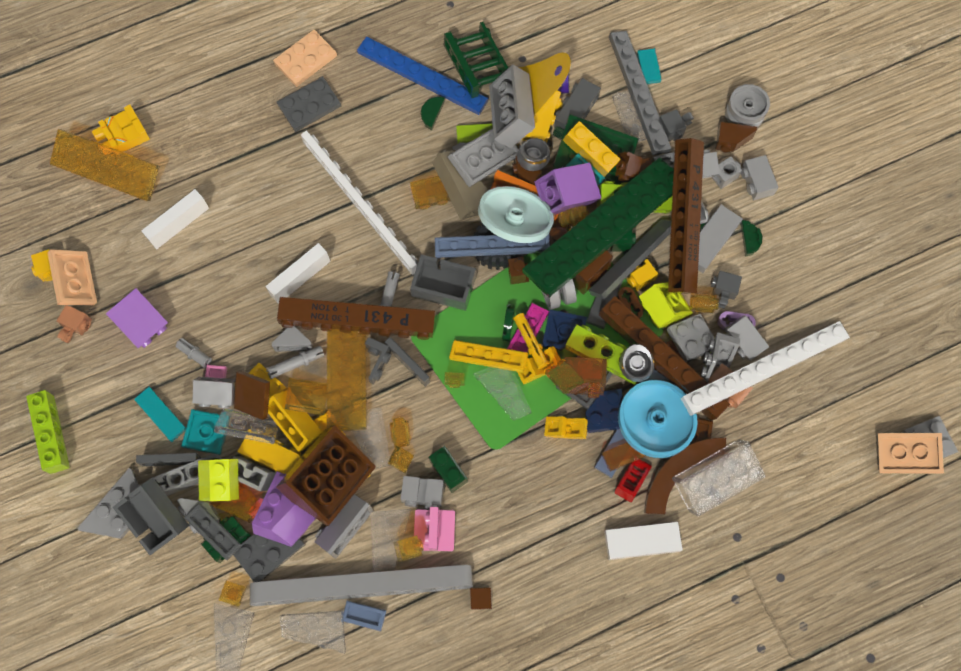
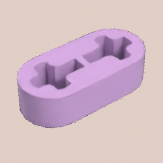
[718,311,756,330]

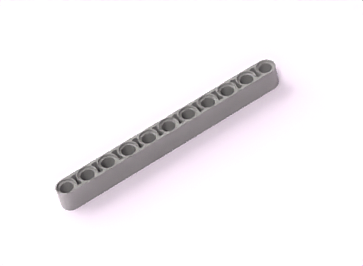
[250,565,473,606]

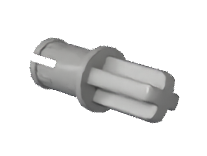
[176,338,212,368]

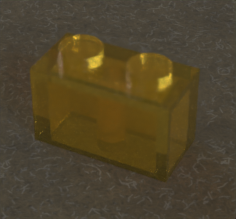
[410,176,451,210]

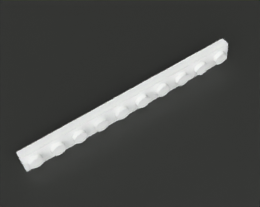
[301,130,418,275]
[681,321,850,416]

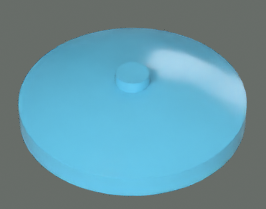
[618,380,697,458]

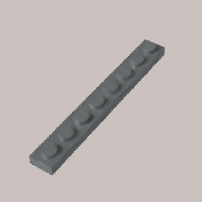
[609,31,671,155]

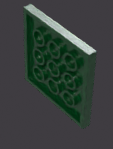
[551,115,639,202]

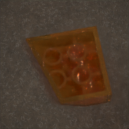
[545,357,607,398]

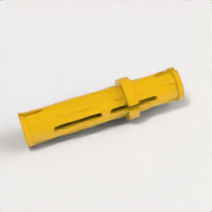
[513,313,549,369]

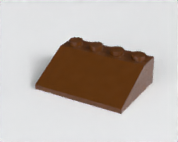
[276,425,376,526]

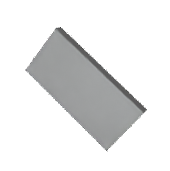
[448,129,519,187]

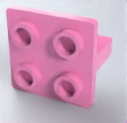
[413,507,455,552]

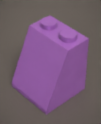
[535,163,601,215]
[106,288,168,348]

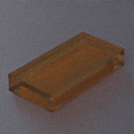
[602,442,646,472]

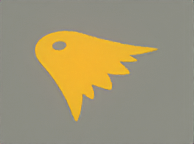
[518,52,571,117]

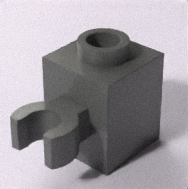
[660,109,694,141]
[711,271,742,309]

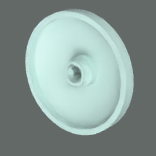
[478,186,554,243]

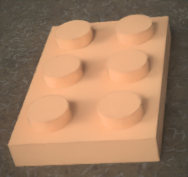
[273,30,337,87]
[48,250,97,305]
[878,433,944,474]

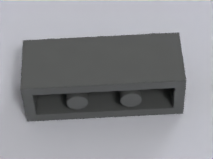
[554,78,601,133]

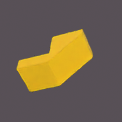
[517,346,563,385]

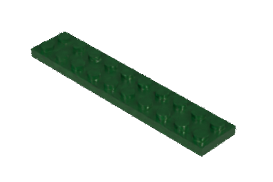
[522,157,674,298]

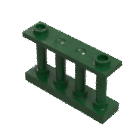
[443,22,508,98]

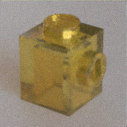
[393,535,424,562]

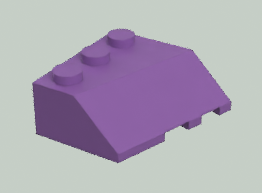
[252,472,316,547]

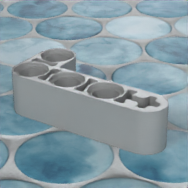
[153,454,222,496]

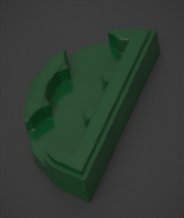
[420,97,445,131]
[740,220,763,257]
[502,304,515,342]

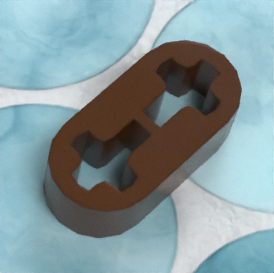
[617,287,643,319]

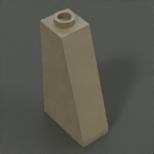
[432,150,488,220]

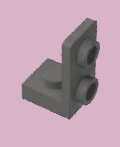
[365,337,392,385]

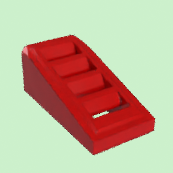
[615,457,652,502]

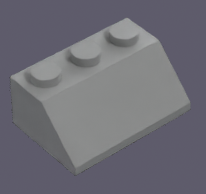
[315,494,373,559]

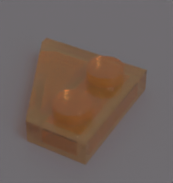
[211,482,261,523]

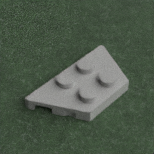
[77,468,140,539]

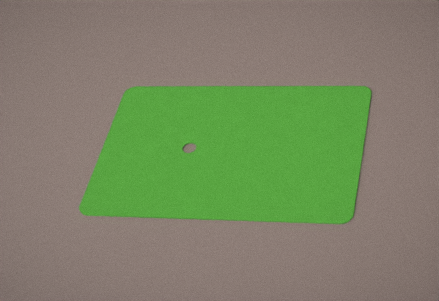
[411,223,663,450]

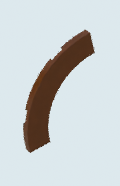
[644,438,726,515]

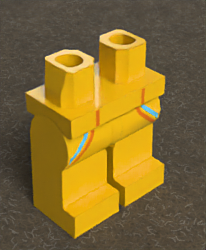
[92,104,150,155]

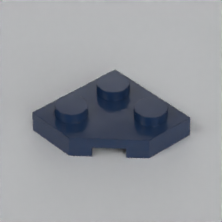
[542,310,587,351]
[585,389,623,433]

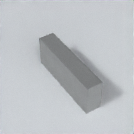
[698,205,743,273]

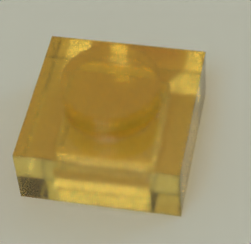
[444,372,465,388]
[387,446,414,473]
[219,581,247,607]

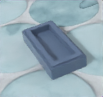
[341,600,387,631]

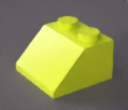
[639,282,693,329]
[198,459,239,501]

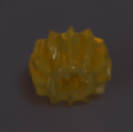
[558,206,590,231]

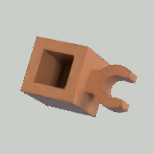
[56,305,92,343]

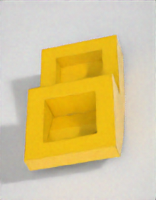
[544,416,588,439]

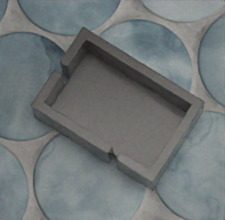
[410,254,476,311]
[113,477,190,555]

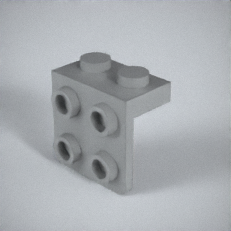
[700,332,740,383]

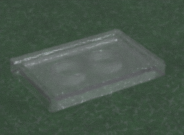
[214,408,280,444]

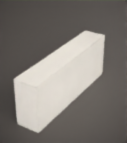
[141,189,209,250]
[265,243,330,304]
[604,522,682,560]

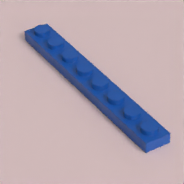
[357,36,488,115]

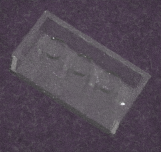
[672,439,766,517]

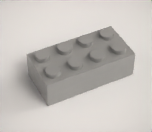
[489,65,535,148]

